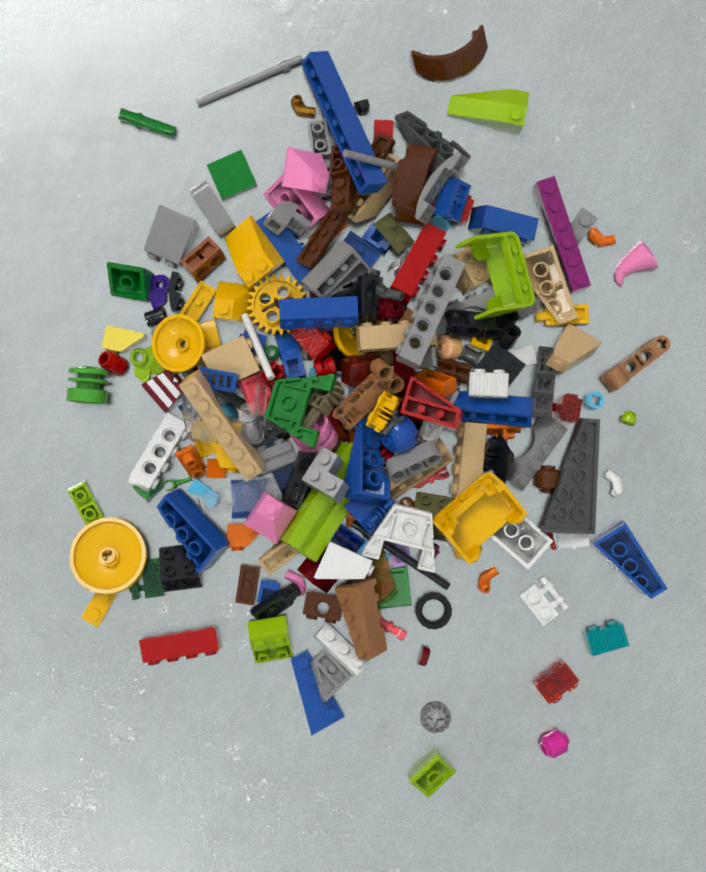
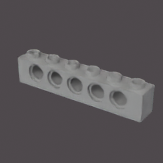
[395,253,466,370]

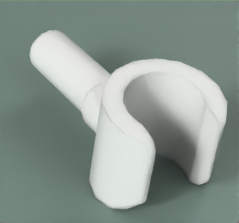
[388,250,409,275]

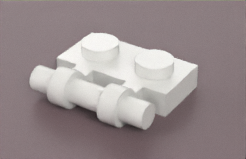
[519,576,569,626]

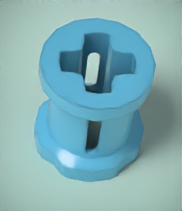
[585,391,604,409]

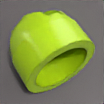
[620,410,637,426]

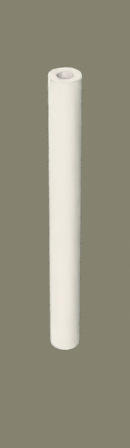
[241,313,275,380]

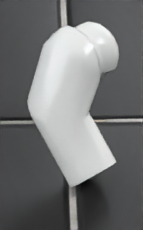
[603,469,624,498]

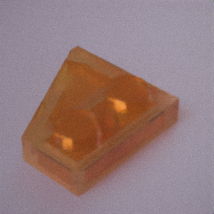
[365,548,396,601]

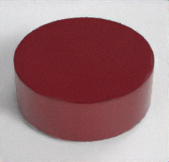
[417,646,430,666]

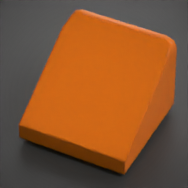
[206,459,226,478]

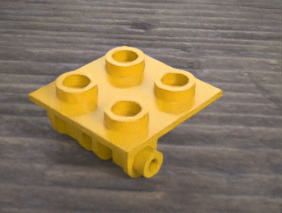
[366,391,403,433]

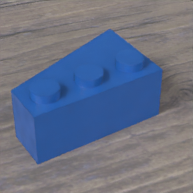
[468,205,539,244]

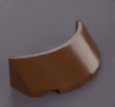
[410,25,488,82]
[392,144,438,225]

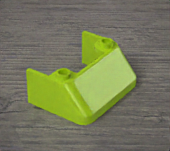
[455,231,535,320]

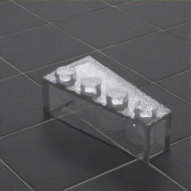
[197,472,281,514]

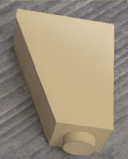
[546,323,602,374]

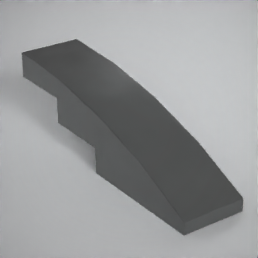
[532,346,556,418]

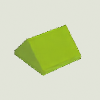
[408,750,456,798]

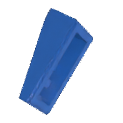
[200,367,239,393]

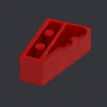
[400,375,464,432]

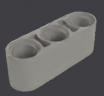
[190,180,235,237]
[386,440,443,483]

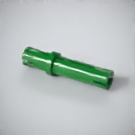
[118,108,177,138]

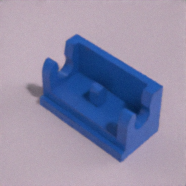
[433,178,471,222]

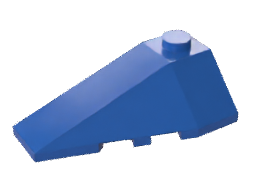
[345,419,390,501]

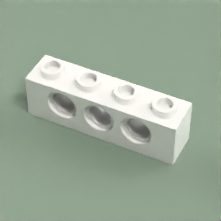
[128,413,189,493]

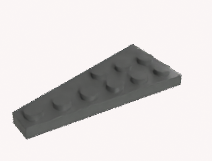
[541,418,600,534]

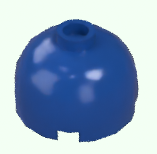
[379,414,418,454]

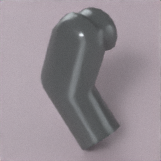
[375,284,405,301]

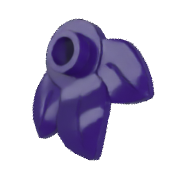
[142,273,170,310]

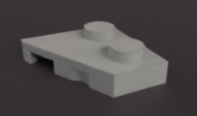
[311,649,351,703]

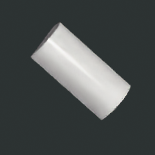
[490,517,553,570]

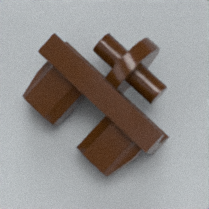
[435,357,472,384]

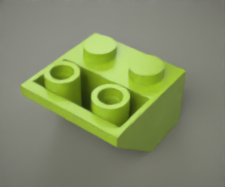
[248,616,293,664]

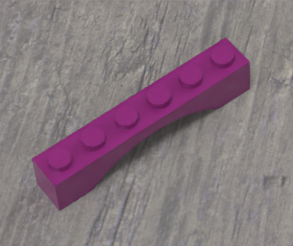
[534,176,591,294]

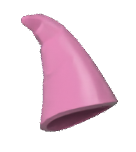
[615,241,659,287]

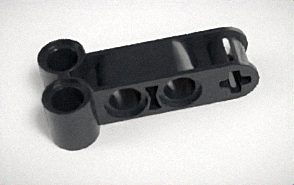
[444,309,521,349]

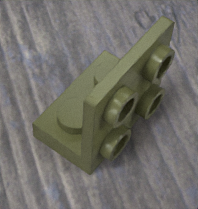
[414,492,454,542]

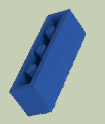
[256,210,318,285]
[279,296,358,330]
[455,391,534,428]

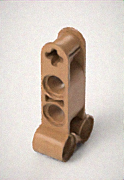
[600,335,670,393]
[333,358,404,430]

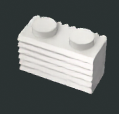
[469,369,509,399]

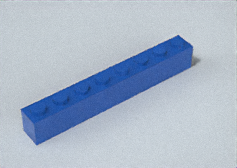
[301,51,387,195]

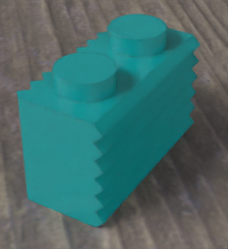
[584,620,629,656]

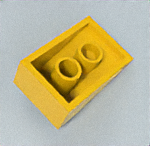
[224,215,285,288]

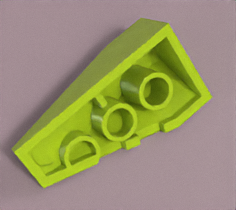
[447,89,529,130]

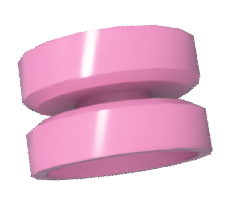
[289,414,339,455]

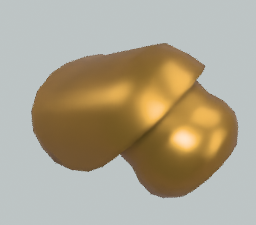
[291,94,316,117]

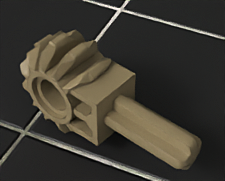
[302,381,345,429]

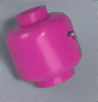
[540,730,570,758]

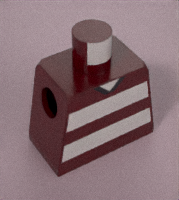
[141,370,185,413]

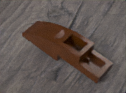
[329,144,356,215]

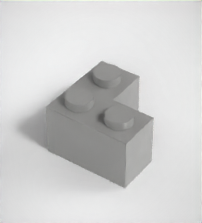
[302,446,350,504]

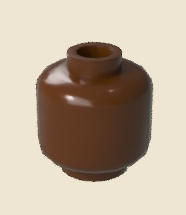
[535,465,560,493]

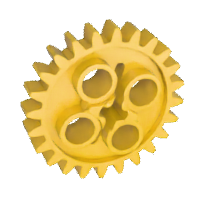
[247,274,307,336]

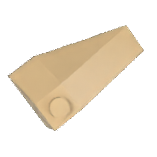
[524,245,578,324]

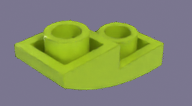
[67,480,103,525]

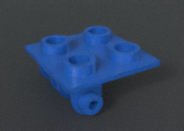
[344,497,395,535]

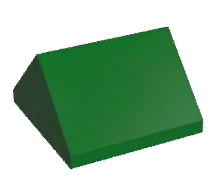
[107,262,153,301]

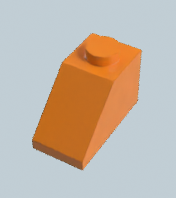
[227,523,259,551]

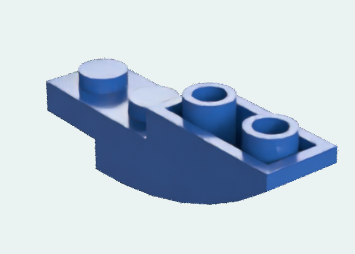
[275,330,306,378]

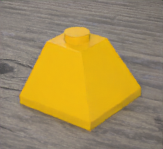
[212,281,255,323]

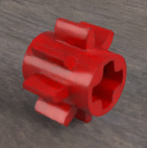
[260,361,285,386]

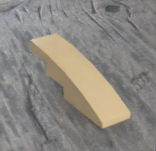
[257,540,300,576]

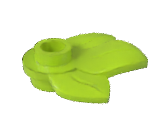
[130,346,165,383]

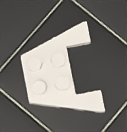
[361,503,435,573]

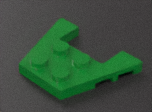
[265,374,337,449]

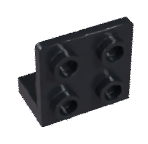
[159,545,202,592]

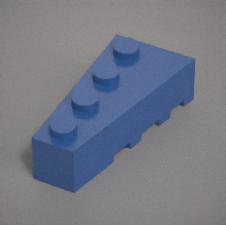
[592,521,668,599]

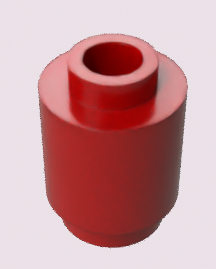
[98,351,127,376]

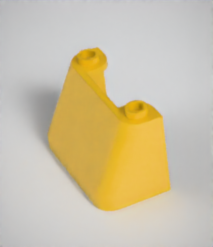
[433,472,528,565]

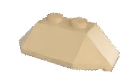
[347,153,400,223]

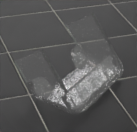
[181,383,267,445]

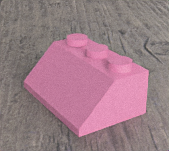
[263,174,330,239]

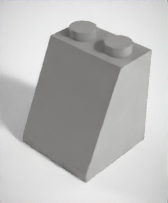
[143,205,199,268]

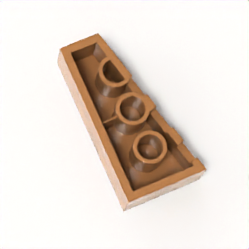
[334,578,387,660]

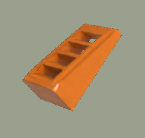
[414,368,457,398]

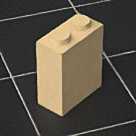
[201,335,262,391]

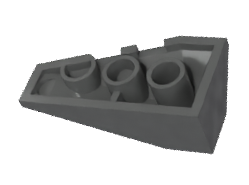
[395,111,471,178]

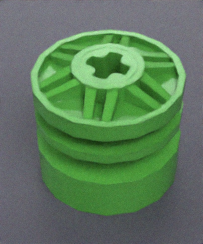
[66,366,109,404]

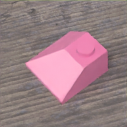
[282,147,329,194]
[244,491,297,544]

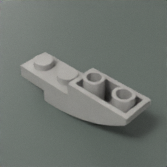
[307,119,332,198]

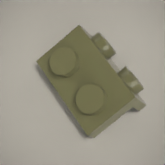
[374,212,415,254]

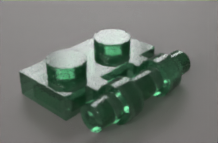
[129,558,165,600]

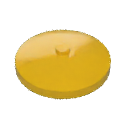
[69,518,147,595]

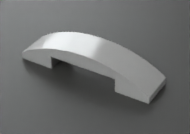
[415,152,469,225]

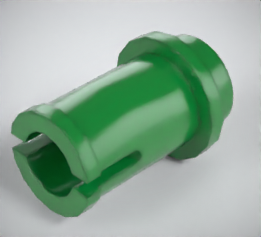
[264,345,279,360]

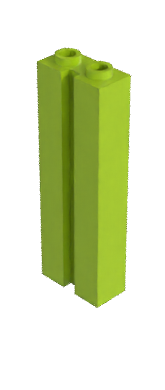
[280,442,353,562]

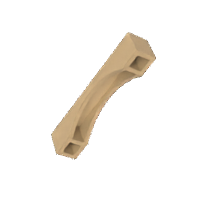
[179,369,266,481]

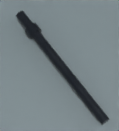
[351,520,450,590]

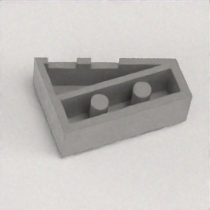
[301,240,373,298]

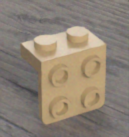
[452,247,490,295]

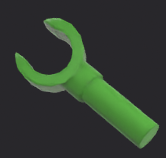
[164,477,192,491]

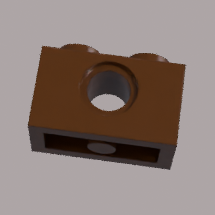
[302,590,342,624]

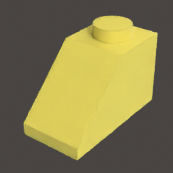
[101,325,146,354]

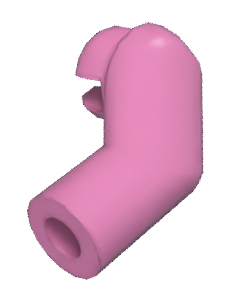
[284,570,306,596]

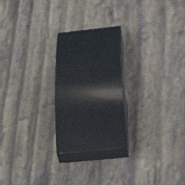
[169,271,185,314]

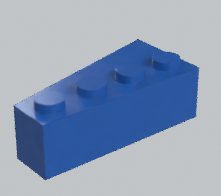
[157,488,230,574]

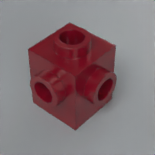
[377,298,403,322]

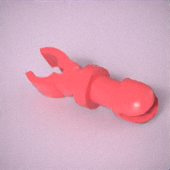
[415,466,450,489]
[380,617,407,641]

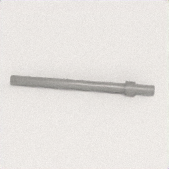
[196,55,303,106]
[343,149,431,179]

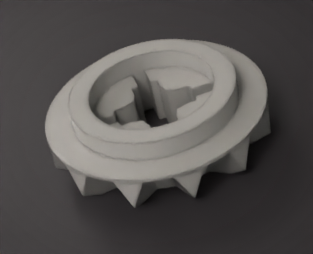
[420,702,451,733]

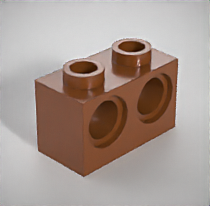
[180,236,226,283]

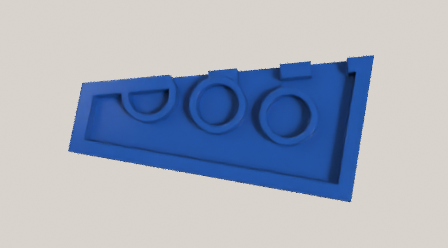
[291,649,345,736]

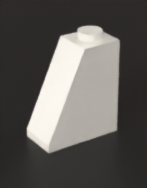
[314,541,375,579]

